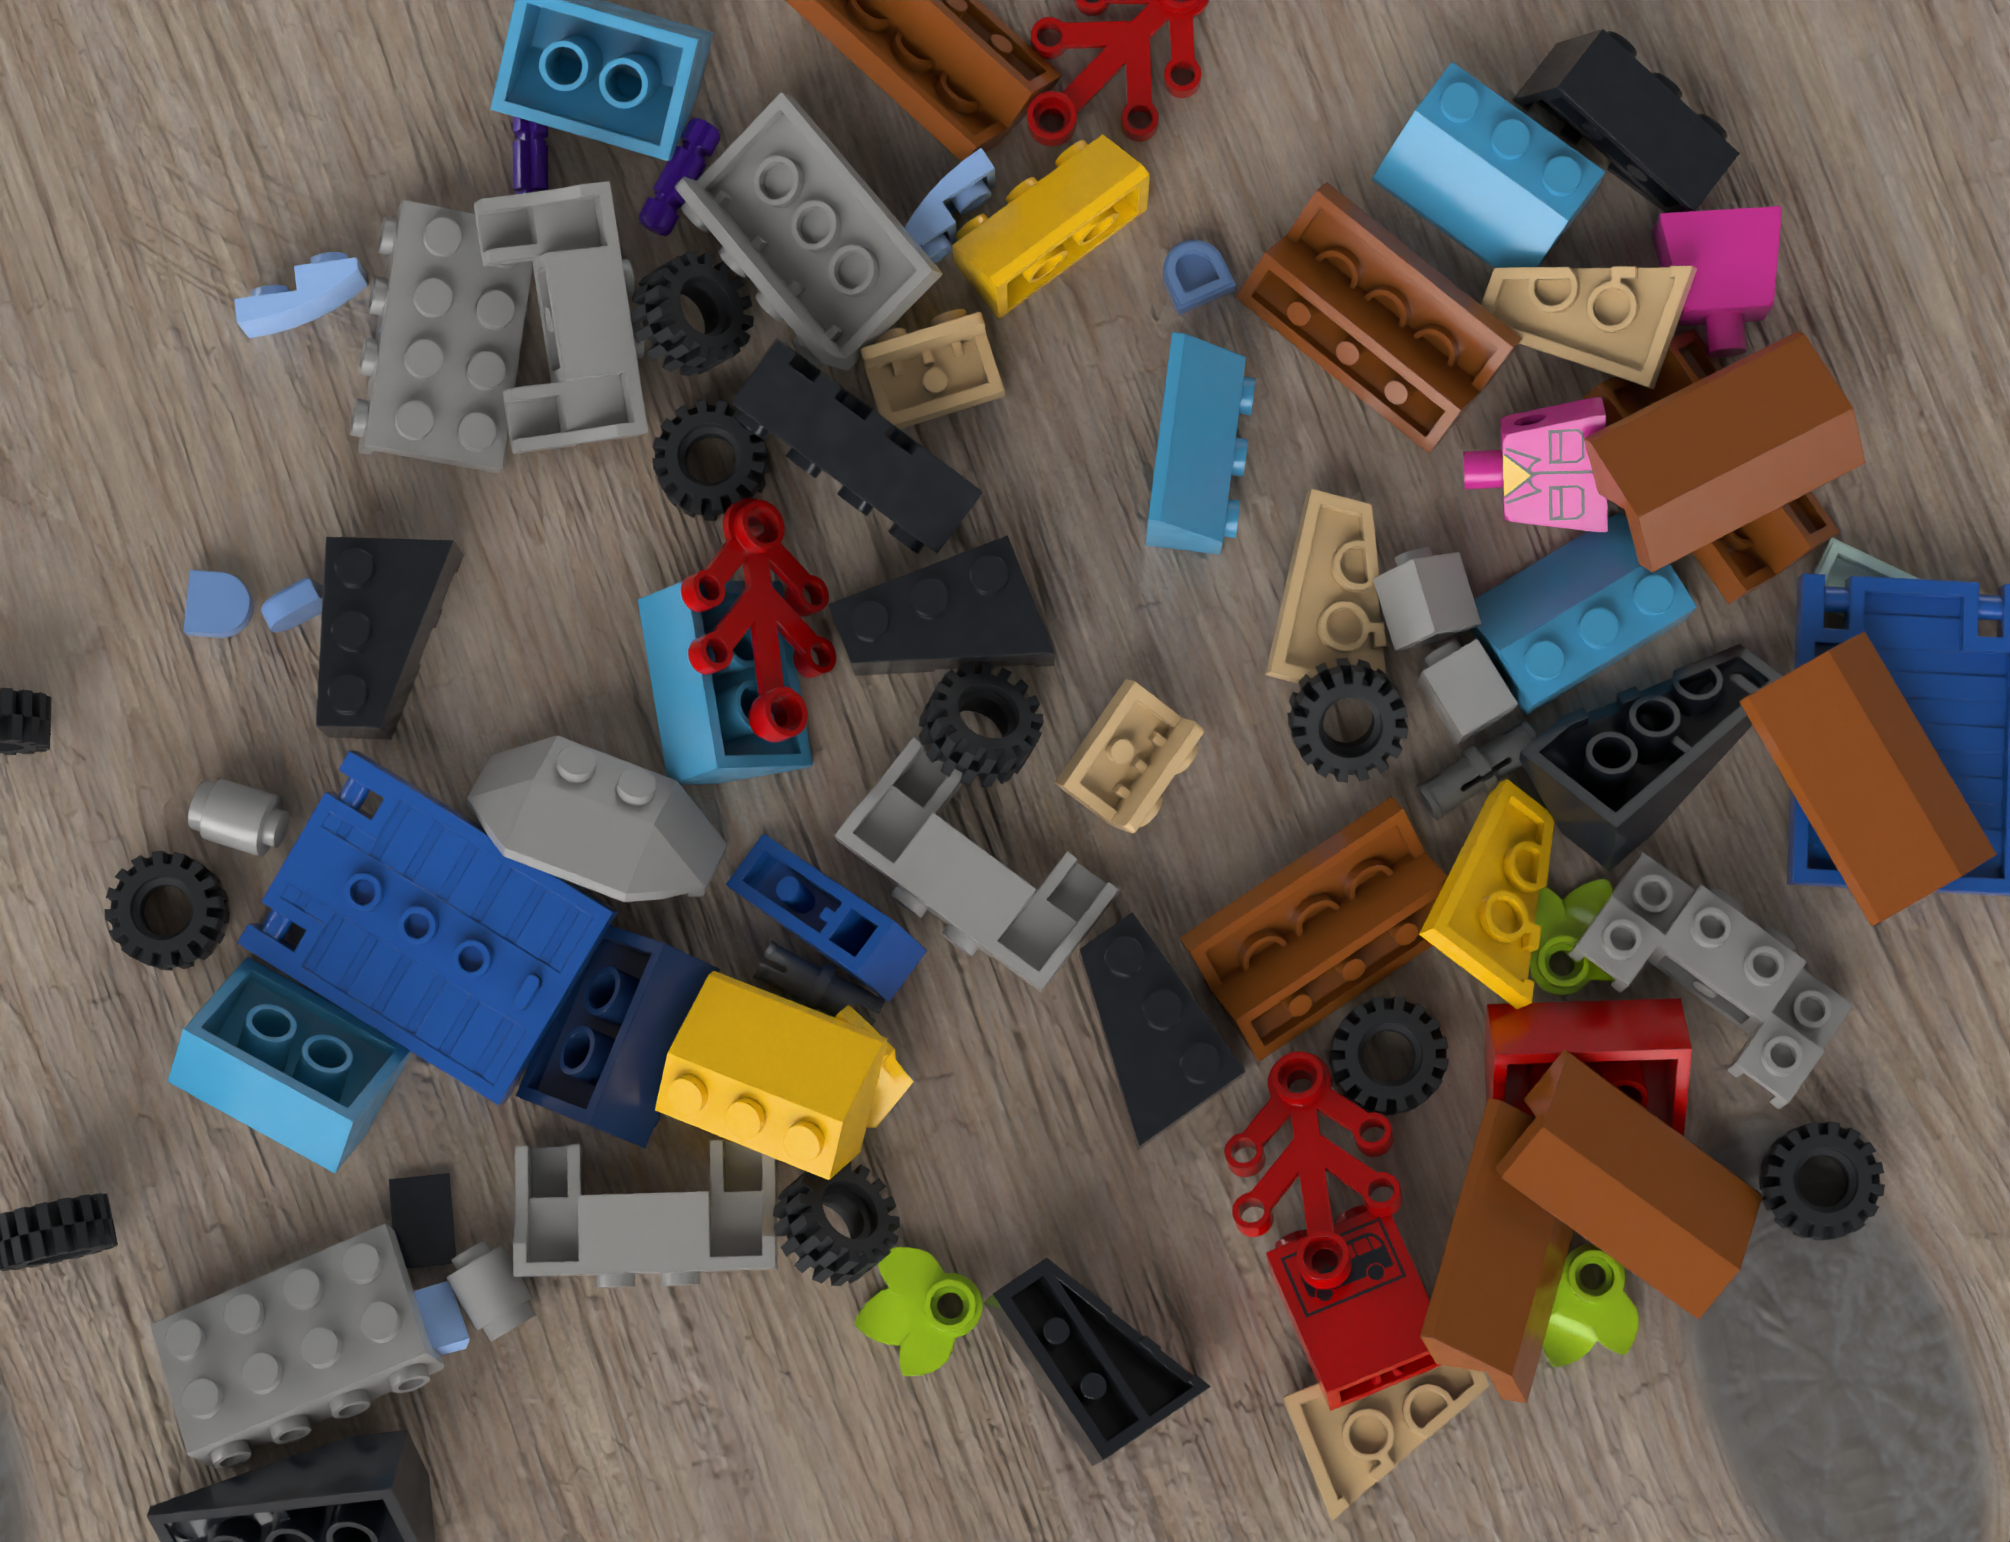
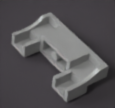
[473,181,648,454]
[834,737,1119,993]
[1568,852,1854,1109]
[513,1140,778,1288]

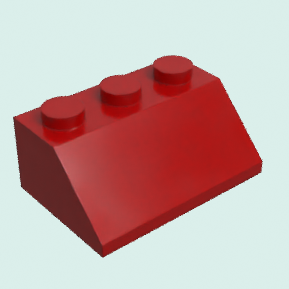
[1484,998,1692,1136]

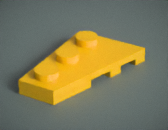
[1419,779,1555,1009]

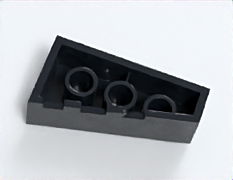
[731,338,983,554]

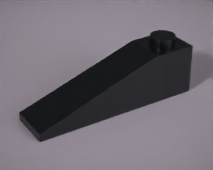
[1519,644,1783,871]
[147,1430,435,1542]

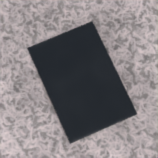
[389,1173,456,1268]

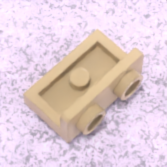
[860,309,1005,429]
[1054,679,1205,834]

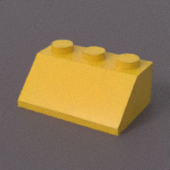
[952,134,1150,320]
[655,971,888,1180]

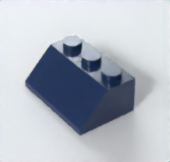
[515,926,720,1148]

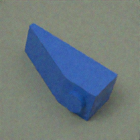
[726,833,927,1002]

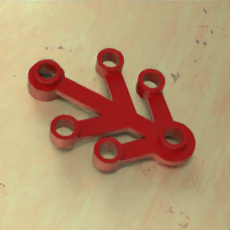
[1027,0,1209,147]
[681,498,837,742]
[1224,1051,1403,1289]

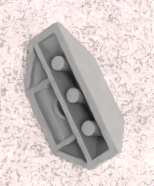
[466,735,727,902]

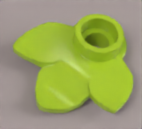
[1529,879,1615,996]
[1542,1244,1639,1368]
[854,1247,983,1376]

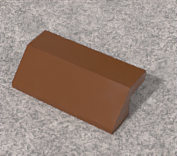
[785,0,1062,161]
[1235,182,1523,454]
[1583,329,1840,604]
[1584,331,1866,572]
[1739,631,1997,927]
[1179,796,1448,1062]
[1495,1049,1763,1320]
[1420,1098,1574,1403]

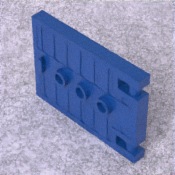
[1787,573,2010,896]
[237,751,619,1105]

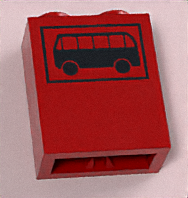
[1266,1205,1441,1411]

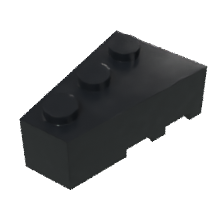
[1512,29,1740,213]
[828,535,1054,676]
[315,537,464,740]
[1079,912,1246,1150]
[983,1258,1211,1466]

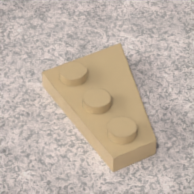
[1481,266,1697,389]
[1265,489,1386,684]
[1282,1365,1490,1521]

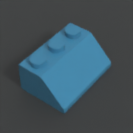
[490,0,714,161]
[1372,62,1606,269]
[1145,332,1256,555]
[1470,512,1697,717]
[637,581,813,785]
[167,957,412,1174]

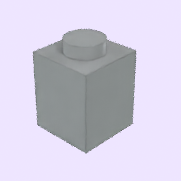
[1373,547,1481,651]
[1417,639,1518,745]

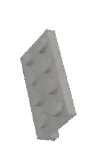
[675,92,943,371]
[349,200,533,473]
[150,1223,444,1469]

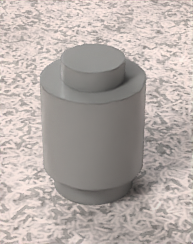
[188,779,289,857]
[446,1240,536,1342]

